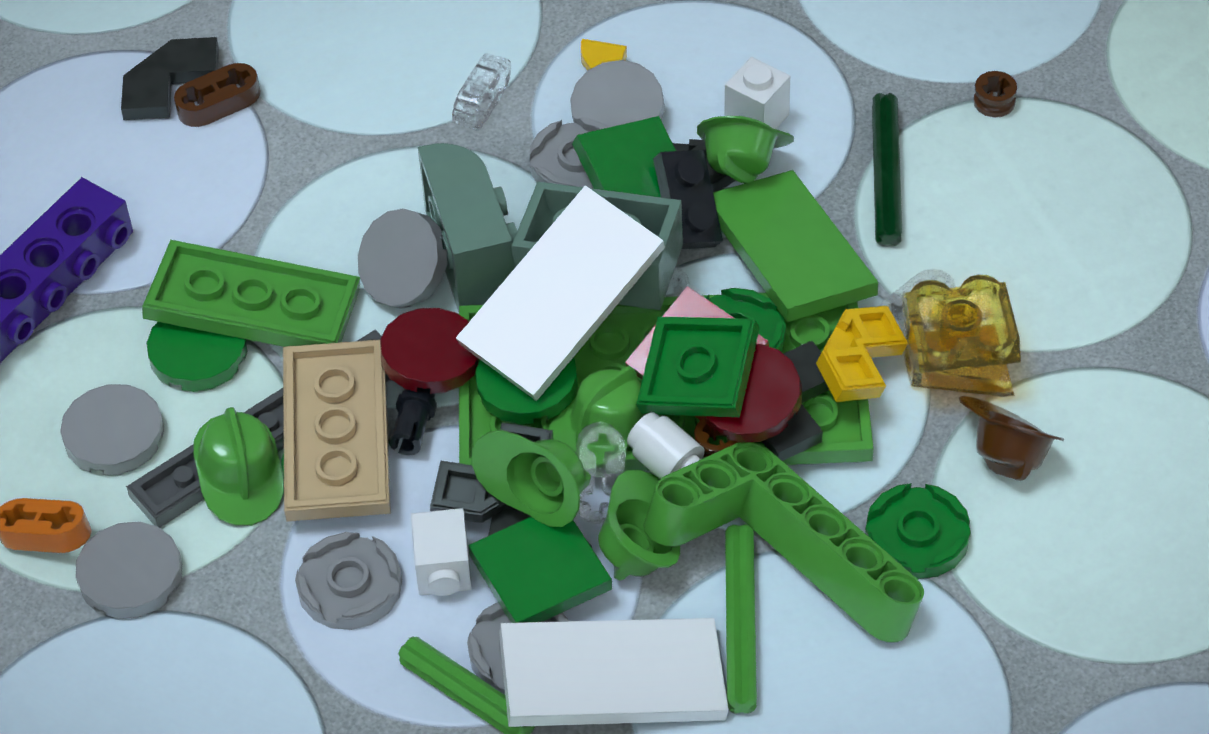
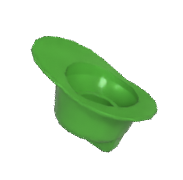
[697,116,794,184]
[549,366,658,469]
[194,407,284,526]
[472,430,591,527]
[598,470,681,581]

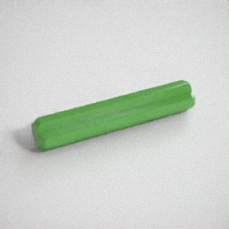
[398,636,535,734]

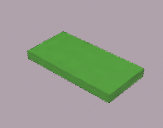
[713,170,878,322]
[142,239,360,347]

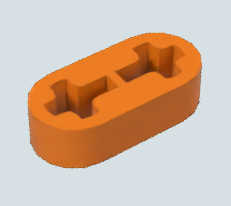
[0,498,92,553]

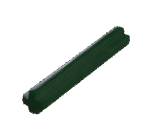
[872,93,902,246]

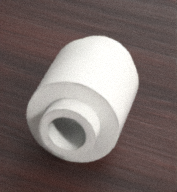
[627,412,704,479]

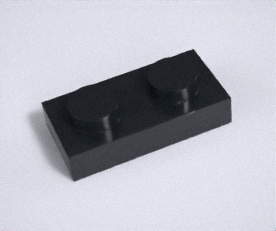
[653,150,723,249]

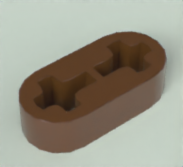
[174,63,260,127]

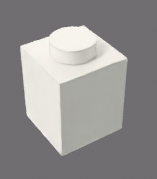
[724,57,791,129]
[411,508,472,596]

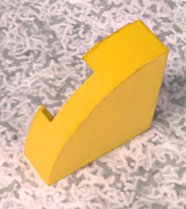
[581,39,627,71]

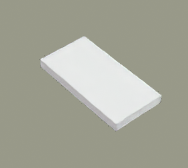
[456,186,665,401]
[499,618,729,727]

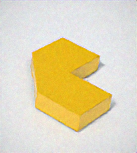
[816,306,908,402]

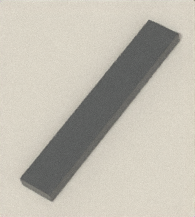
[126,329,391,528]

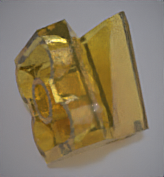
[901,274,1021,397]

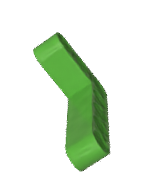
[643,442,924,642]

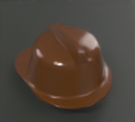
[959,396,1064,481]

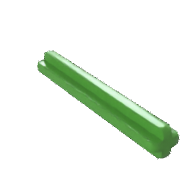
[725,524,757,714]

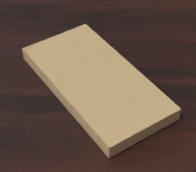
[283,340,391,522]

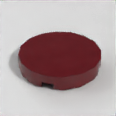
[380,308,480,394]
[704,344,802,443]

